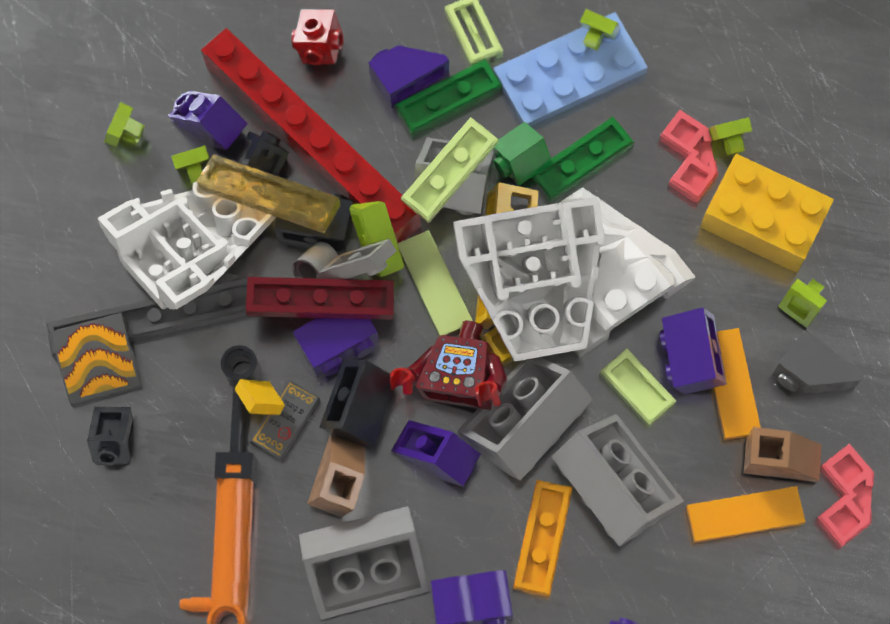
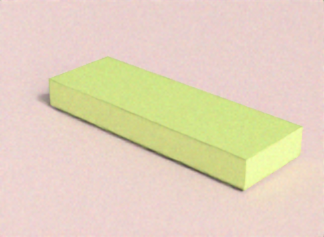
[401,117,499,223]
[398,230,473,336]

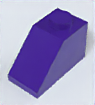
[368,45,450,109]
[391,420,481,486]

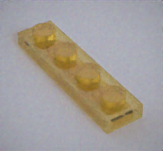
[196,154,341,233]

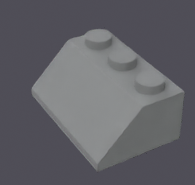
[458,357,593,480]
[551,414,684,546]
[299,506,430,620]

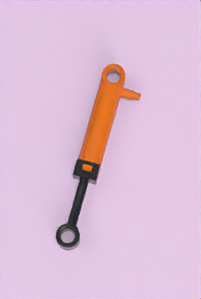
[179,345,261,624]

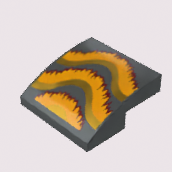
[51,313,142,406]

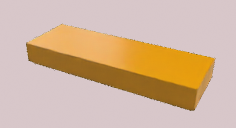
[713,328,761,441]
[513,480,573,598]
[686,486,806,544]

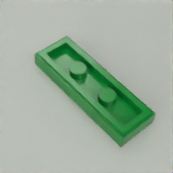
[395,58,502,137]
[530,117,634,204]

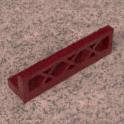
[246,277,394,320]

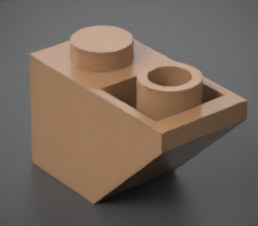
[744,427,822,482]
[307,434,365,517]

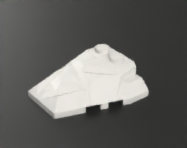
[98,171,277,309]
[559,187,696,358]
[453,197,605,361]

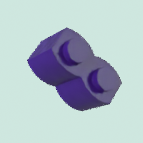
[431,570,513,624]

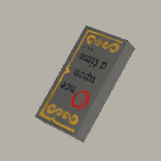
[249,379,320,461]

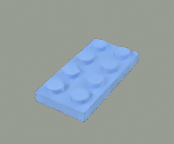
[493,12,648,127]

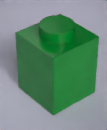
[493,122,553,186]

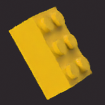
[700,154,834,273]

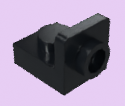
[237,130,289,190]
[87,407,133,465]

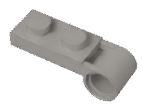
[292,239,396,280]

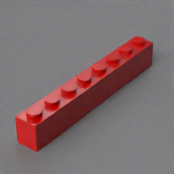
[201,28,421,244]

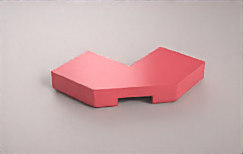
[659,110,718,204]
[815,443,874,549]

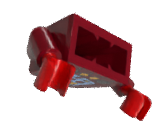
[390,320,507,410]

